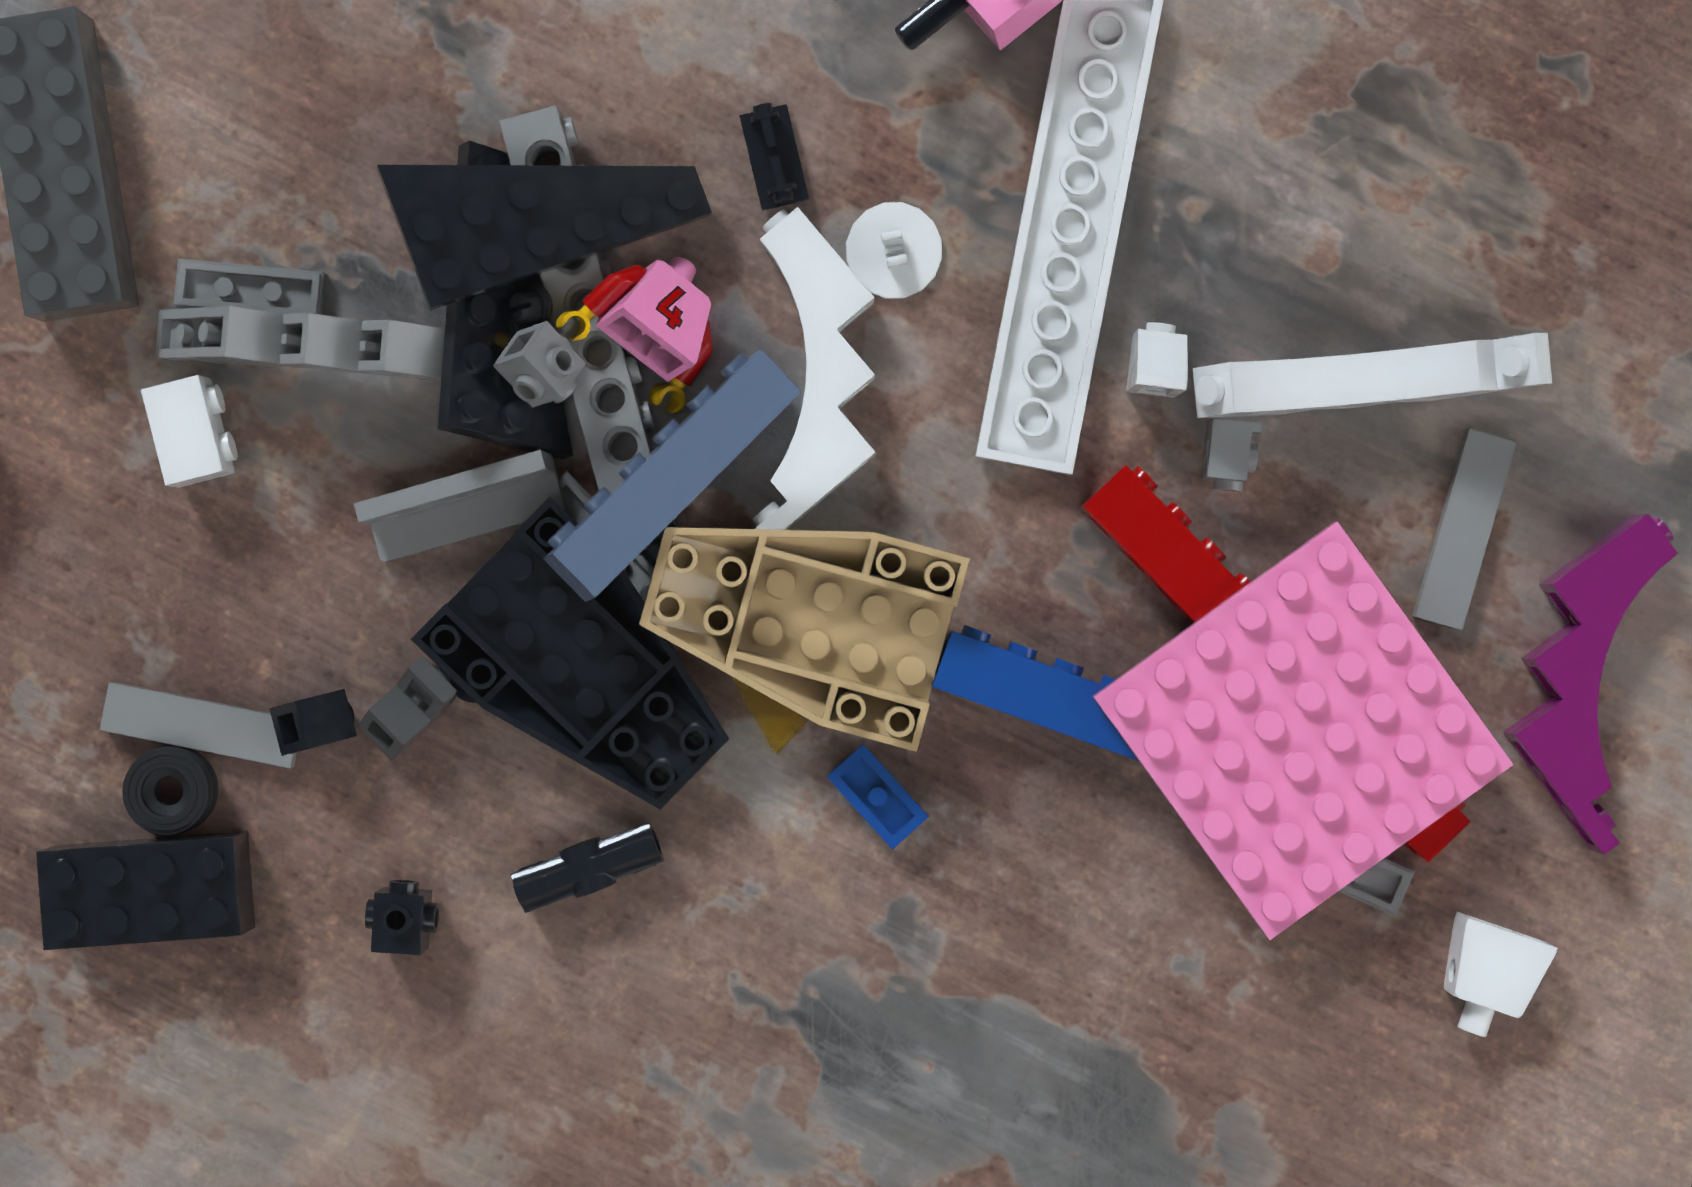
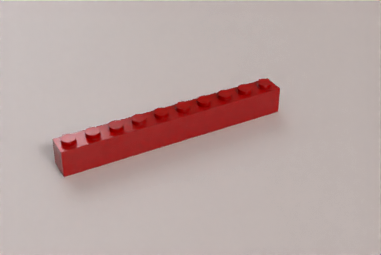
[1079,465,1471,863]

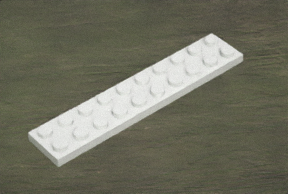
[975,0,1164,475]

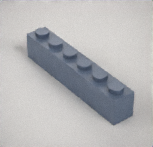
[543,349,801,602]

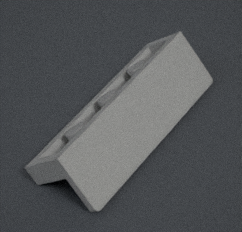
[354,450,566,562]

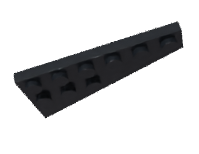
[438,140,573,460]

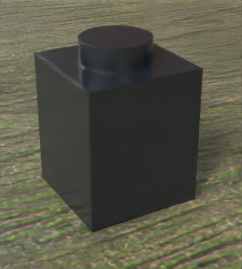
[269,689,357,756]

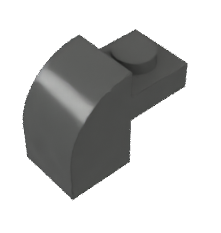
[358,656,458,761]

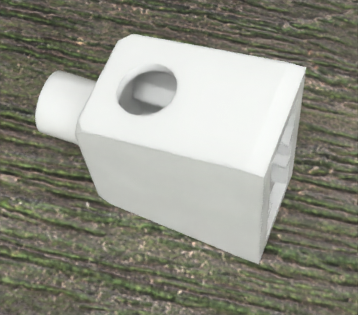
[1444,911,1558,1037]

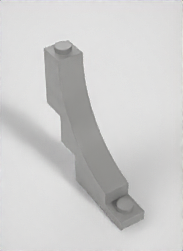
[155,306,445,382]

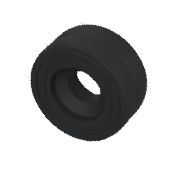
[122,746,218,836]

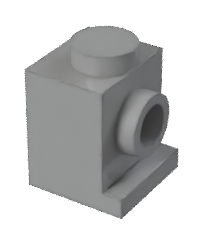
[1201,418,1263,492]

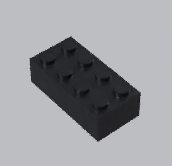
[36,831,255,950]

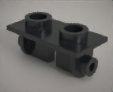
[739,103,809,211]

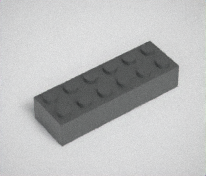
[0,6,139,322]

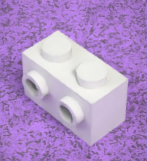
[141,375,238,488]

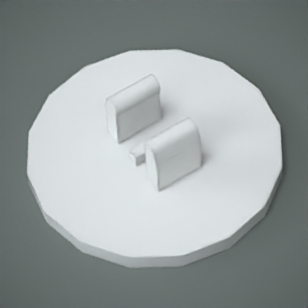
[846,202,942,299]

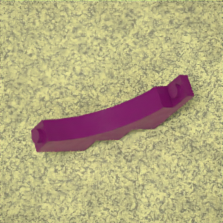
[1503,514,1678,855]

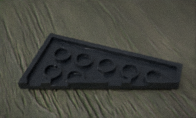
[377,165,712,311]

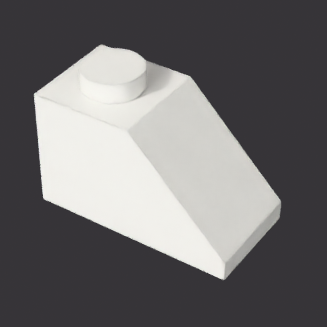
[1126,322,1188,398]

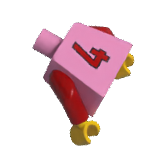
[556,257,713,413]

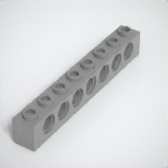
[499,105,656,493]

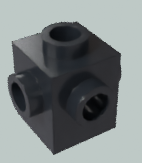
[365,880,439,955]

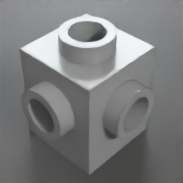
[493,321,586,407]

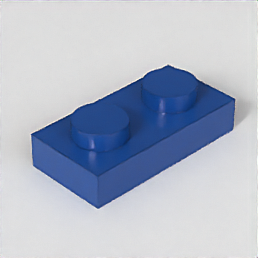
[827,743,929,850]

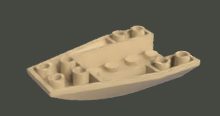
[639,527,970,752]

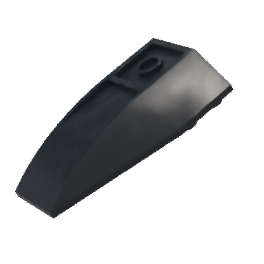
[410,497,729,810]

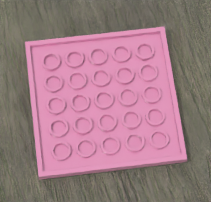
[1092,521,1514,940]

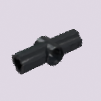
[511,821,664,913]

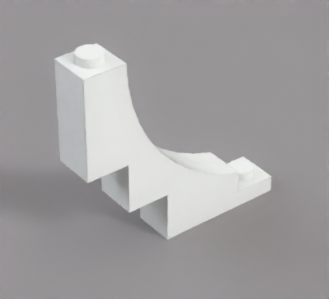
[752,207,876,530]
[1192,333,1552,418]

